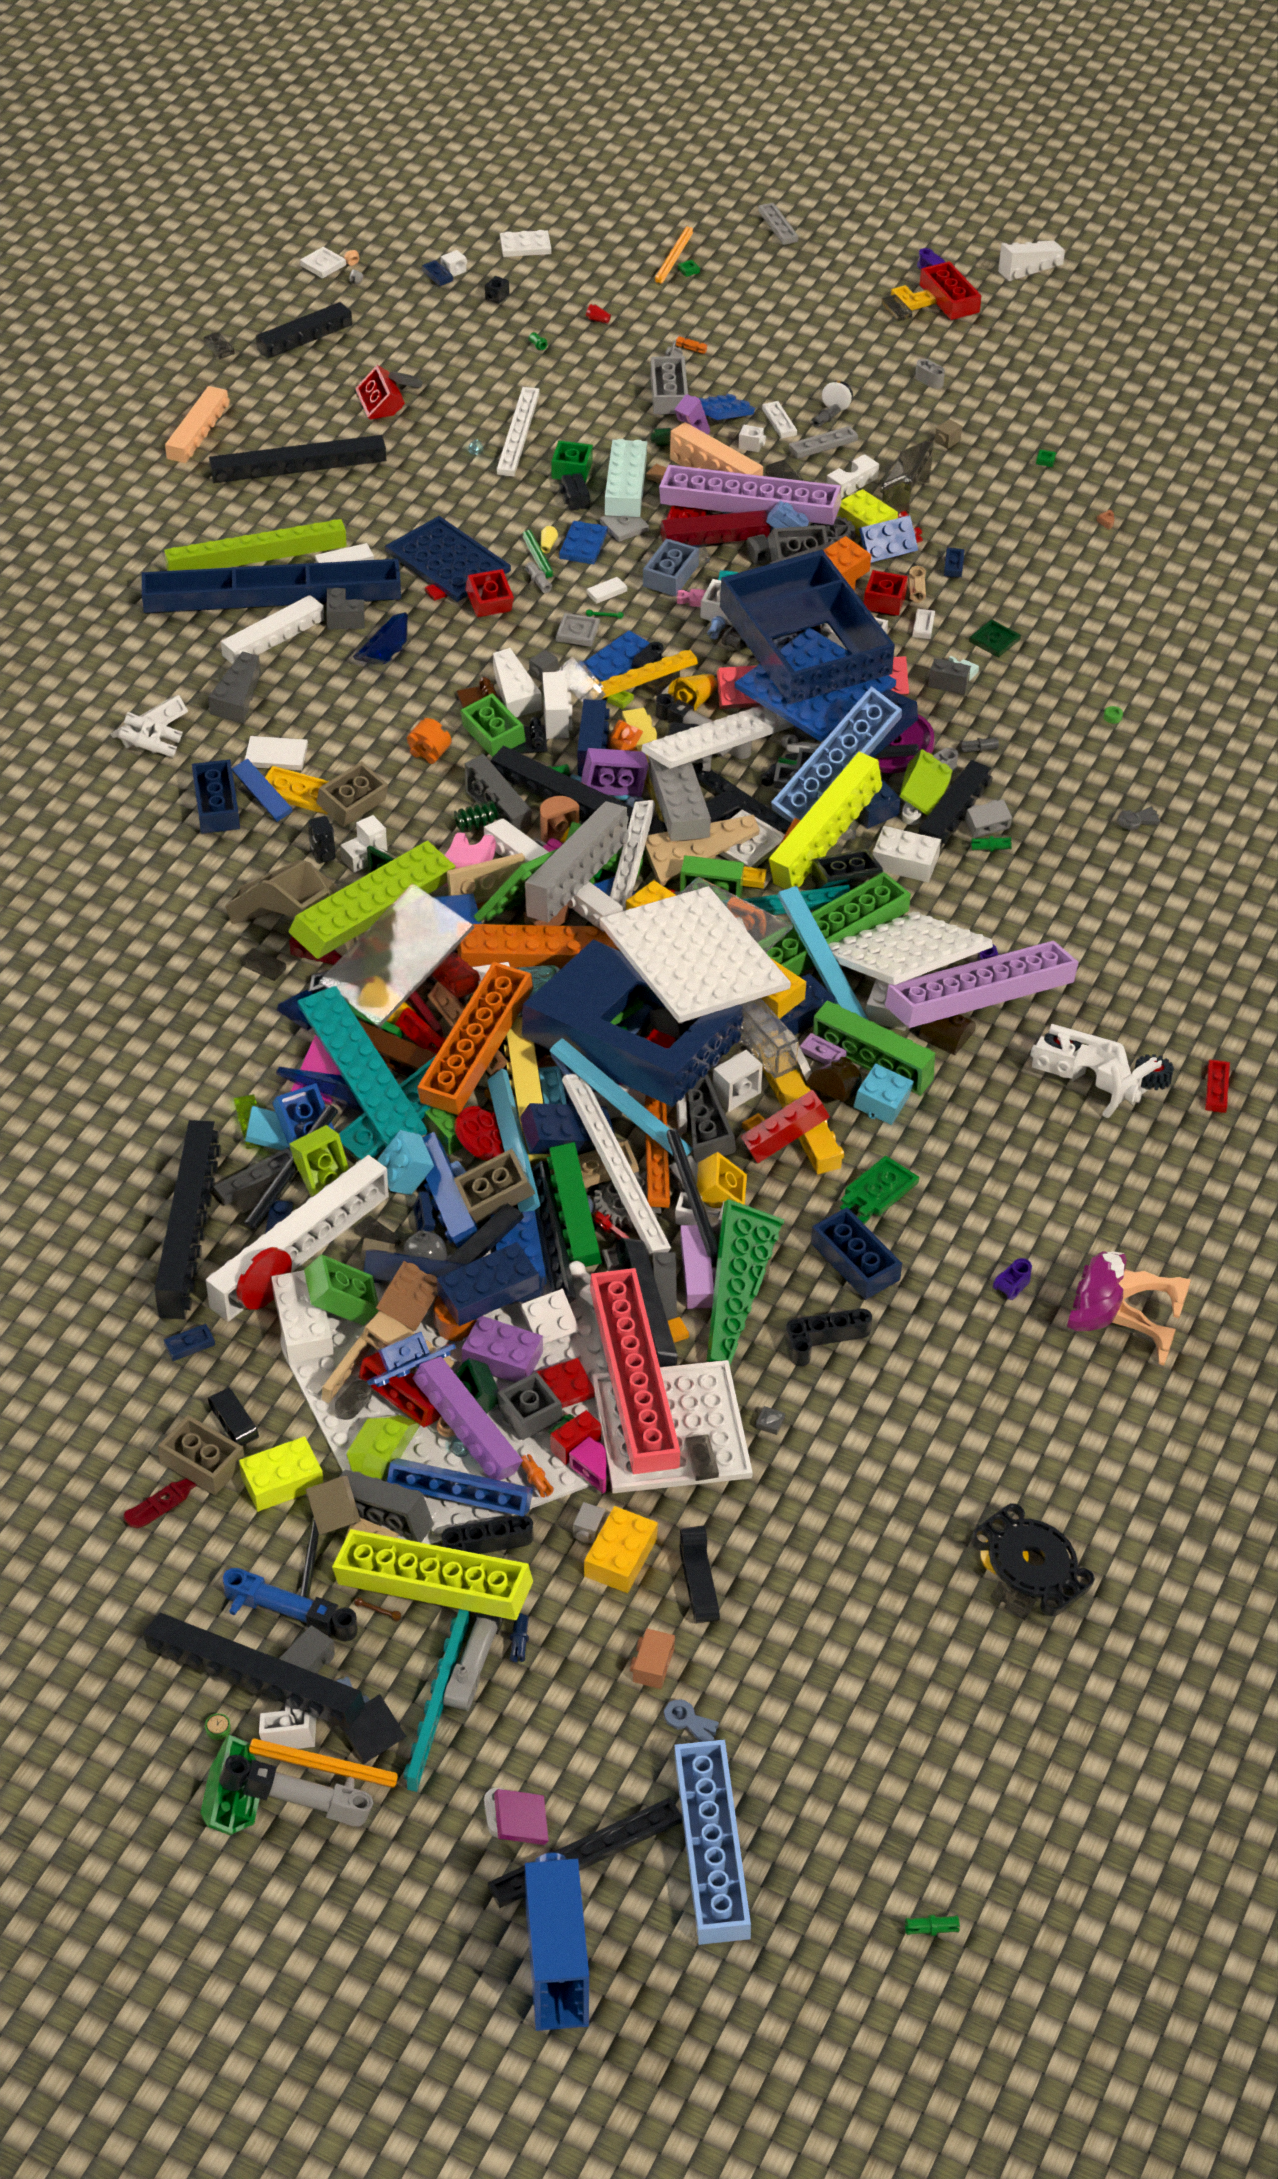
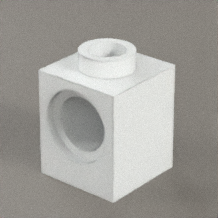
[441,250,467,277]
[739,425,766,452]

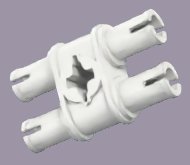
[118,712,183,758]

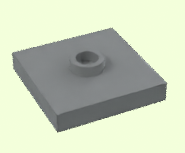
[600,515,649,542]
[556,613,600,647]

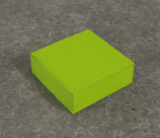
[607,691,634,709]

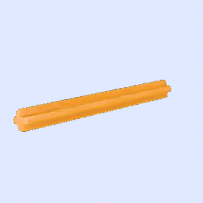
[655,226,693,284]
[249,1739,398,1788]

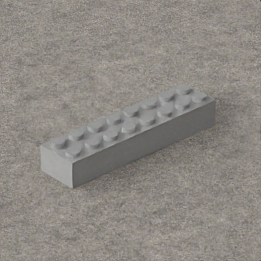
[525,801,629,923]

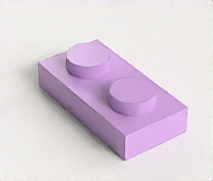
[800,1033,846,1065]

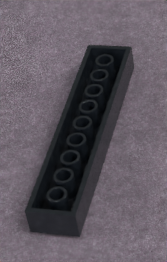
[154,1120,221,1319]

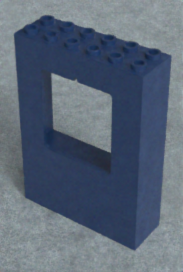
[720,549,895,704]
[522,939,744,1107]

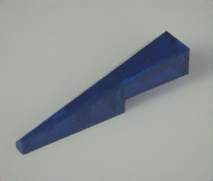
[276,1067,365,1113]

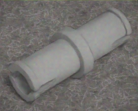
[525,562,552,593]

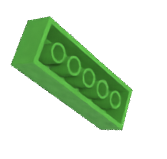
[813,1000,935,1096]

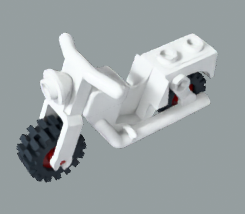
[1030,1024,1174,1118]

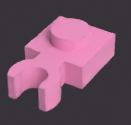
[677,589,707,607]

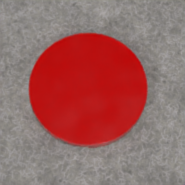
[454,1106,505,1161]
[236,1247,292,1310]

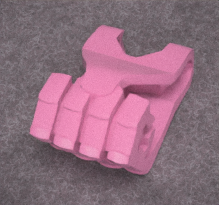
[443,833,496,886]

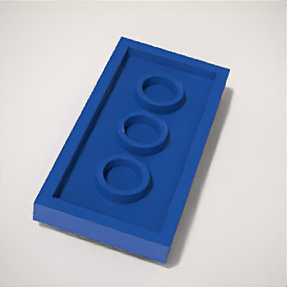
[699,394,755,420]
[579,630,650,682]
[491,1210,546,1284]

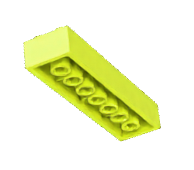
[769,752,882,889]
[332,1529,533,1620]

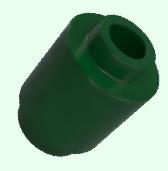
[650,428,673,447]

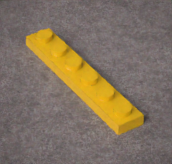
[586,650,698,700]

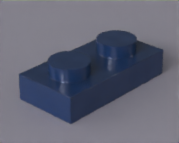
[422,260,453,286]
[944,548,965,577]
[413,1191,435,1232]
[265,1201,294,1234]
[164,1324,215,1361]

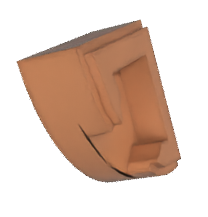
[1097,510,1115,529]

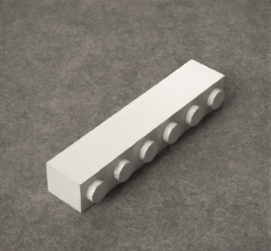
[221,595,324,664]

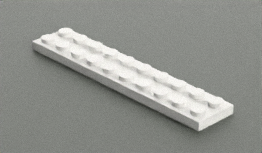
[641,705,794,769]

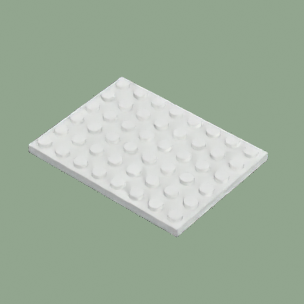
[599,886,791,1023]

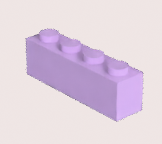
[680,1225,716,1309]

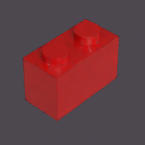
[550,1410,601,1465]

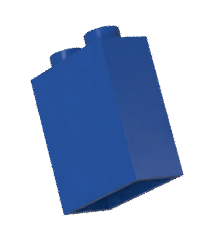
[525,1853,589,2031]

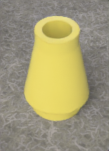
[540,526,558,553]

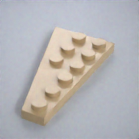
[644,815,760,886]

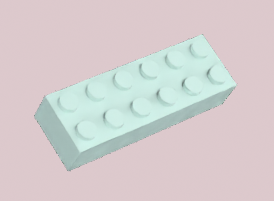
[605,439,647,517]

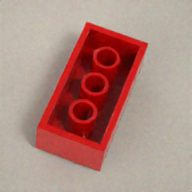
[919,261,982,320]

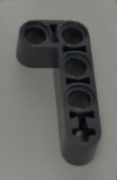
[785,1309,872,1366]
[441,1515,534,1554]
[679,1525,720,1624]

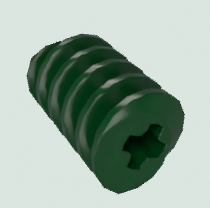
[454,801,498,833]

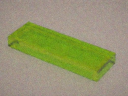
[233,1094,262,1149]

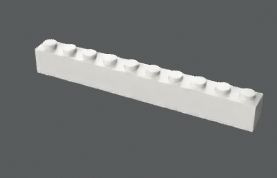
[484,819,623,932]

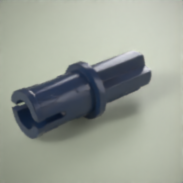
[510,1613,529,1662]

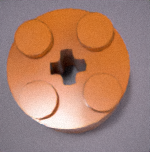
[407,718,452,764]
[434,1296,478,1341]

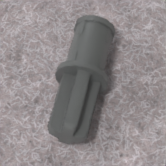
[811,404,841,428]
[960,737,999,753]

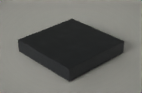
[339,1694,407,1765]

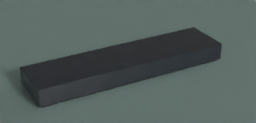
[447,1203,524,1264]

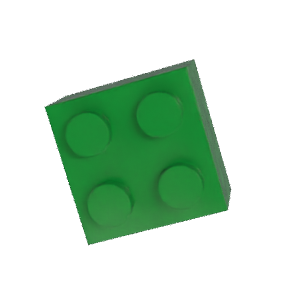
[551,440,593,483]

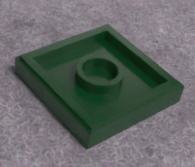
[969,619,1021,658]

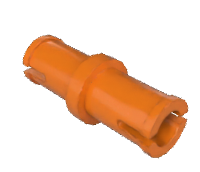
[520,1454,554,1498]

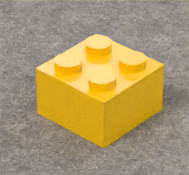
[697,1152,747,1208]

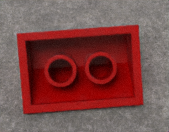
[355,364,405,420]

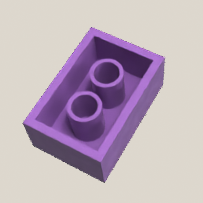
[581,748,649,797]
[462,1316,543,1383]

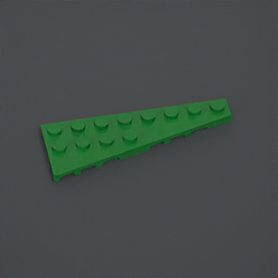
[706,1199,784,1366]

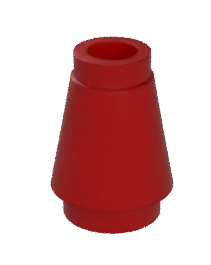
[586,304,611,324]

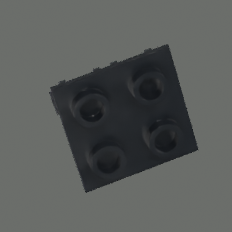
[512,717,548,753]

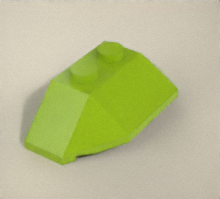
[346,1415,420,1482]

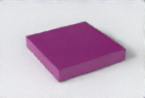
[494,1789,549,1845]

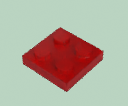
[537,1358,595,1408]

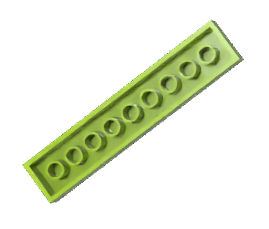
[289,840,456,959]

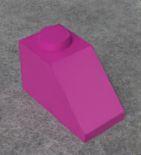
[569,1437,606,1494]

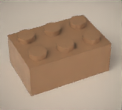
[376,1261,438,1331]

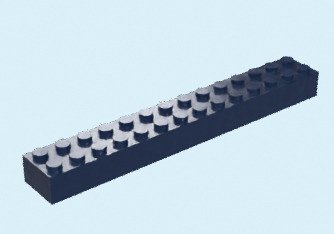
[142,559,401,613]

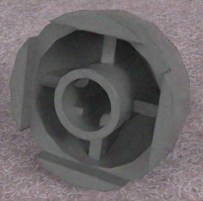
[403,1231,448,1261]

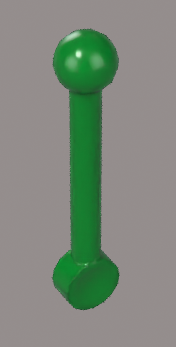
[586,609,624,619]

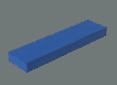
[232,758,293,822]

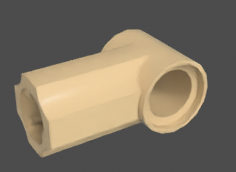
[908,566,926,603]

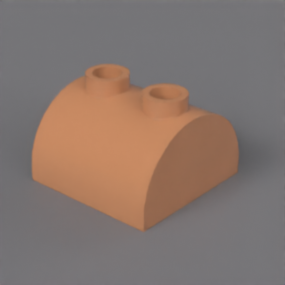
[540,796,579,844]

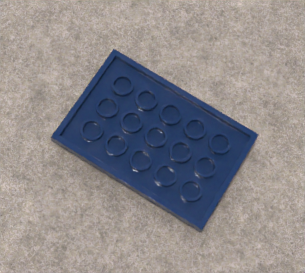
[385,516,511,602]

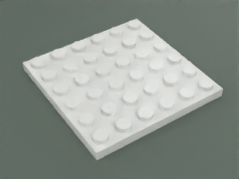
[828,912,993,985]
[592,1360,753,1493]

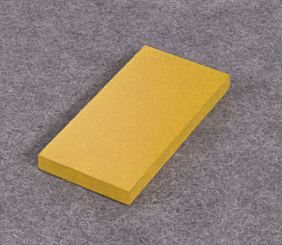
[265,766,330,815]

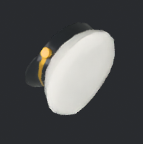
[822,380,853,411]

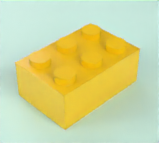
[584,1506,658,1593]

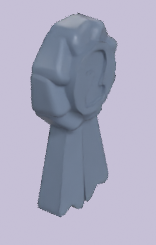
[664,1699,719,1742]

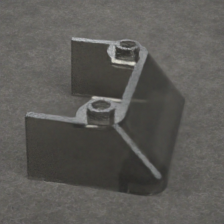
[880,440,934,515]

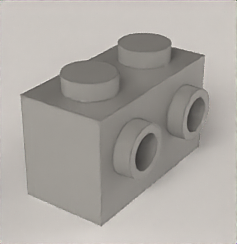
[965,799,1012,838]

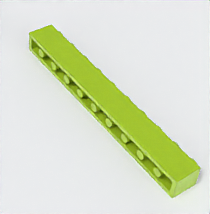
[164,519,347,571]

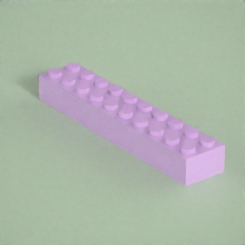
[659,465,841,525]
[885,941,1078,1028]

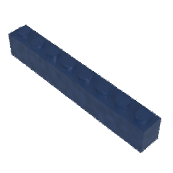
[363,1249,546,1304]

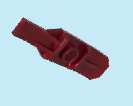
[123,1478,198,1529]

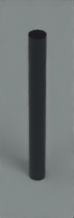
[300,1518,319,1599]

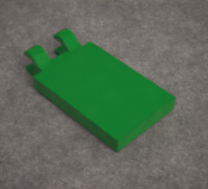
[840,1155,920,1224]

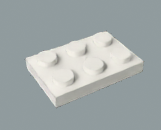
[500,230,551,257]

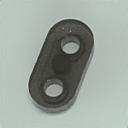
[335,1380,372,1420]

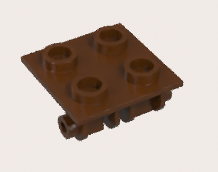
[456,677,500,708]

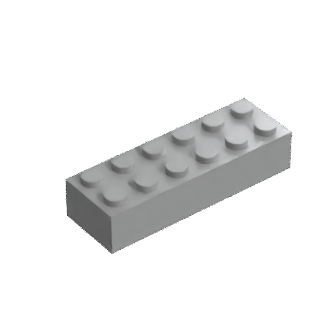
[648,756,711,841]

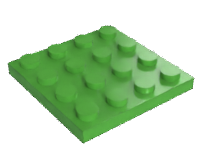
[473,848,559,922]

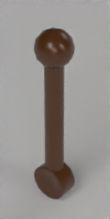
[354,1597,401,1622]

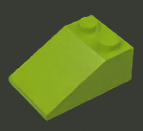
[899,749,952,816]
[289,1125,349,1197]

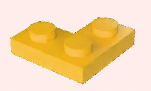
[891,285,936,312]

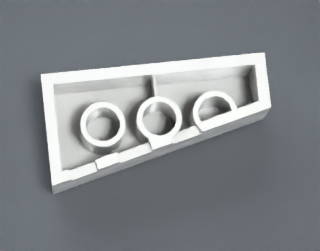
[998,241,1065,281]
[493,648,541,718]

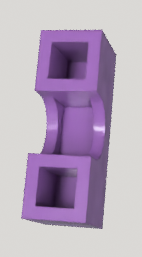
[674,394,711,435]

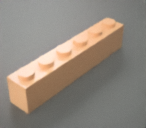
[165,386,230,463]

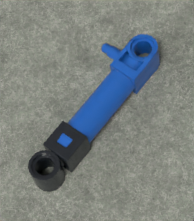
[223,1568,358,1642]

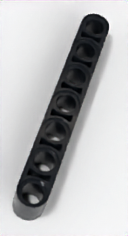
[616,1238,678,1367]

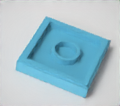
[245,1106,289,1150]

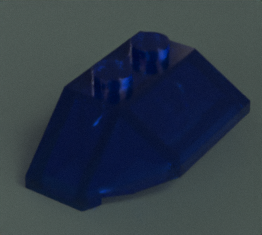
[353,612,408,664]

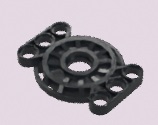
[970,1503,1095,1617]

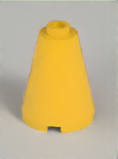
[668,674,718,711]

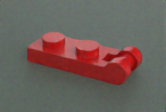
[395,1007,446,1054]

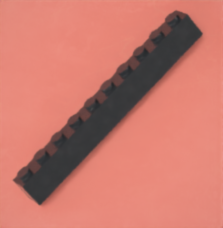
[209,435,387,484]
[491,745,668,835]
[143,1612,366,1729]

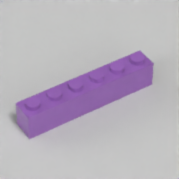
[412,1356,523,1481]

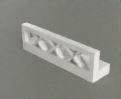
[110,695,188,748]

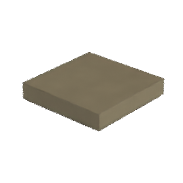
[306,1475,361,1535]

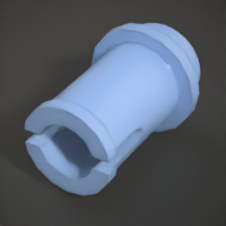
[707,616,726,639]

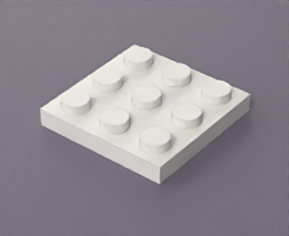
[720,810,785,868]

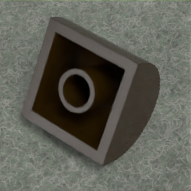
[919,1014,976,1055]
[806,1057,862,1101]

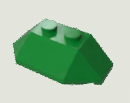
[200,1735,259,1836]

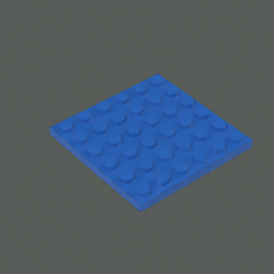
[735,628,896,742]

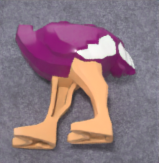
[1067,1251,1191,1365]

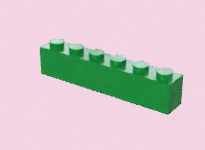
[547,1142,602,1267]

